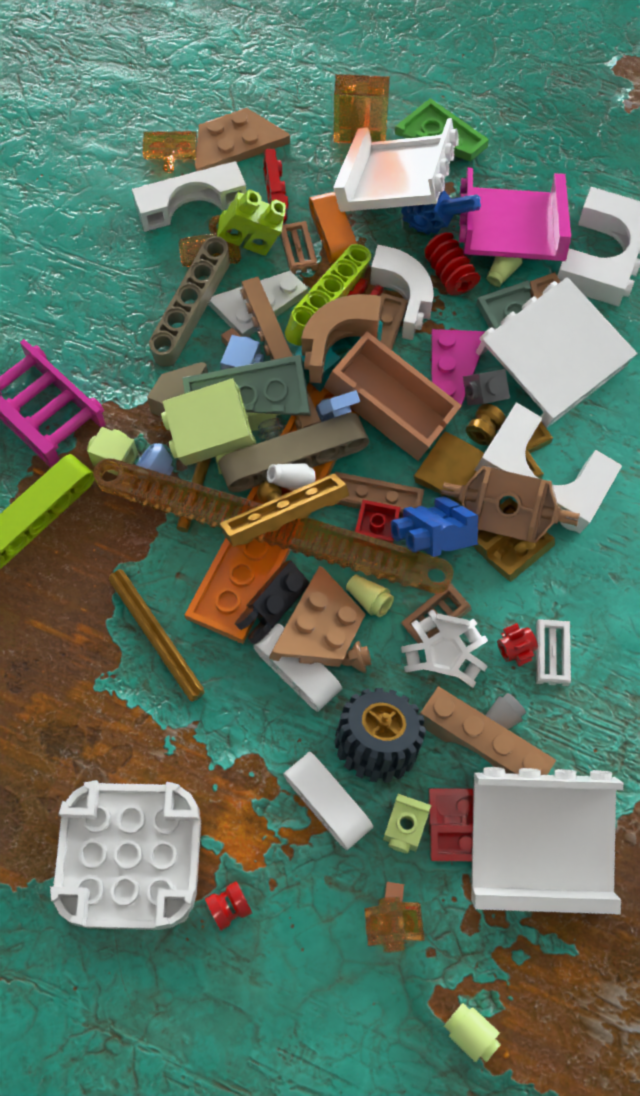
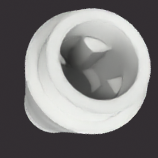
[267,463,315,491]

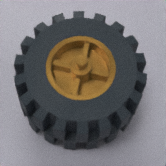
[335,688,426,783]

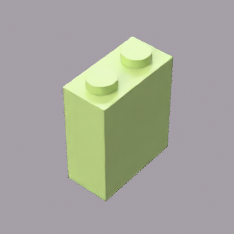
[161,378,255,466]

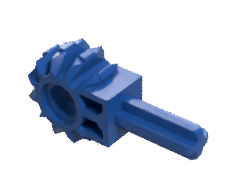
[401,190,481,235]

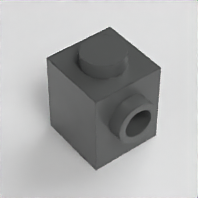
[463,369,510,406]

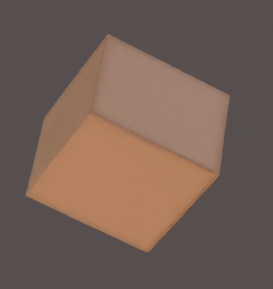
[221,327,241,346]
[384,882,404,904]

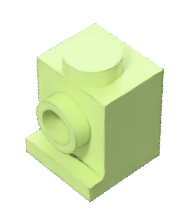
[383,794,431,853]

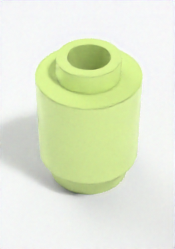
[444,1003,501,1062]

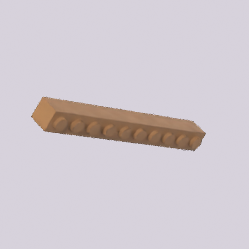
[240,276,321,430]

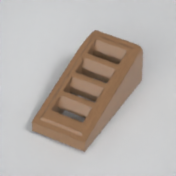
[401,582,472,643]

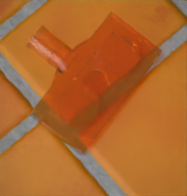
[142,131,197,173]

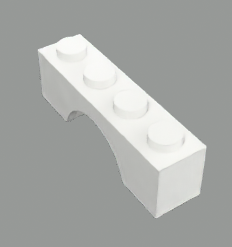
[132,161,246,232]

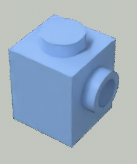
[220,335,264,370]

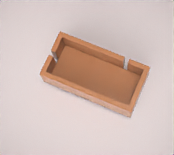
[324,331,462,461]

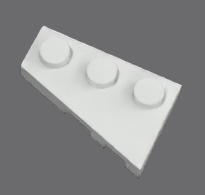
[208,271,308,337]

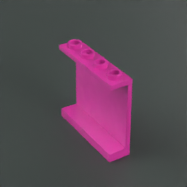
[459,168,571,261]

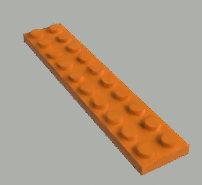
[185,383,359,644]

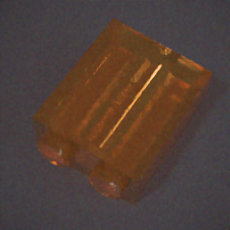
[334,74,390,143]

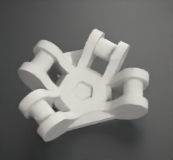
[401,610,488,688]

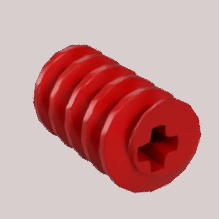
[424,232,481,296]

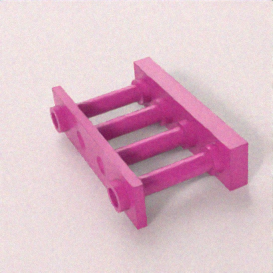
[0,339,106,468]

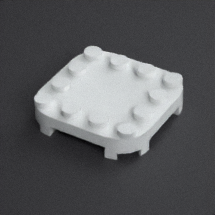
[50,780,201,930]

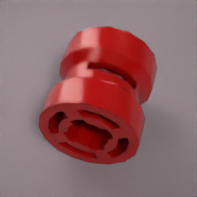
[205,881,252,931]

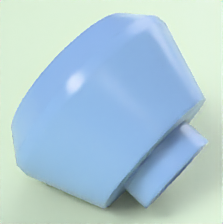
[134,443,174,483]

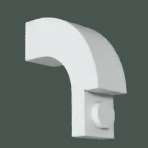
[370,245,433,340]

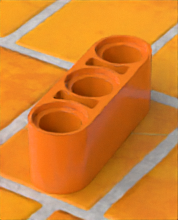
[309,191,357,264]

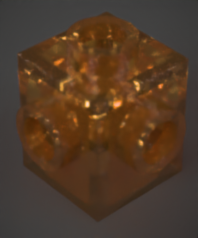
[364,897,425,953]

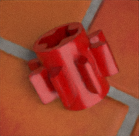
[497,623,538,666]

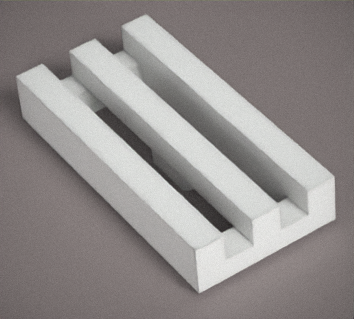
[536,619,571,686]

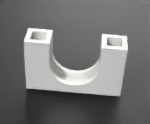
[558,187,640,307]
[475,402,622,533]

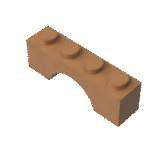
[420,686,556,775]

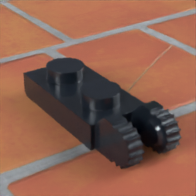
[235,560,310,644]

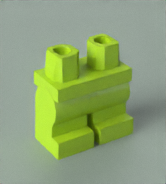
[217,189,286,256]

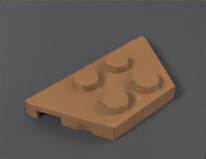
[195,108,290,171]
[269,566,366,667]

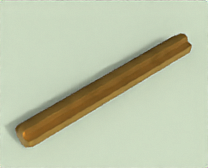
[109,569,205,701]

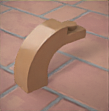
[301,294,381,383]

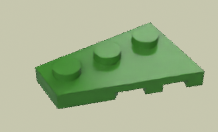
[394,98,489,162]

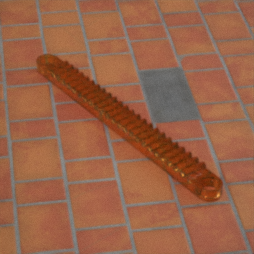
[93,458,454,593]

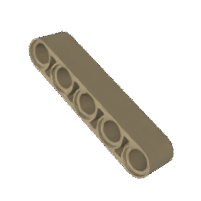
[149,236,230,367]
[218,413,370,493]

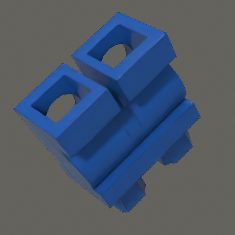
[391,496,478,557]

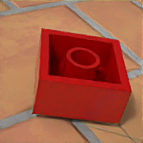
[354,500,401,550]

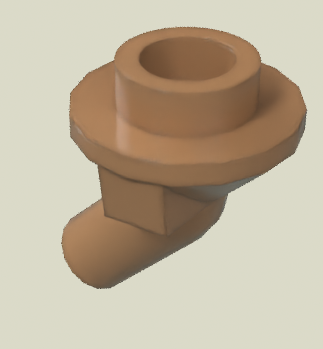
[341,641,372,673]

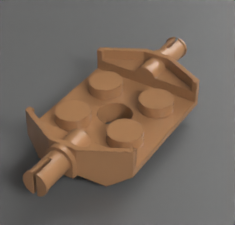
[441,465,580,543]

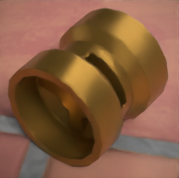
[465,403,506,446]

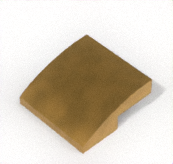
[414,431,485,506]
[473,497,555,582]

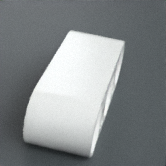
[253,623,342,712]
[283,752,374,850]

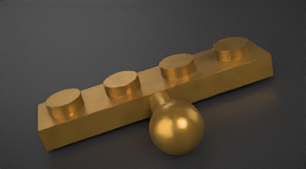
[220,474,350,547]

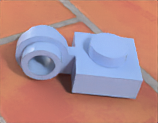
[316,390,360,422]

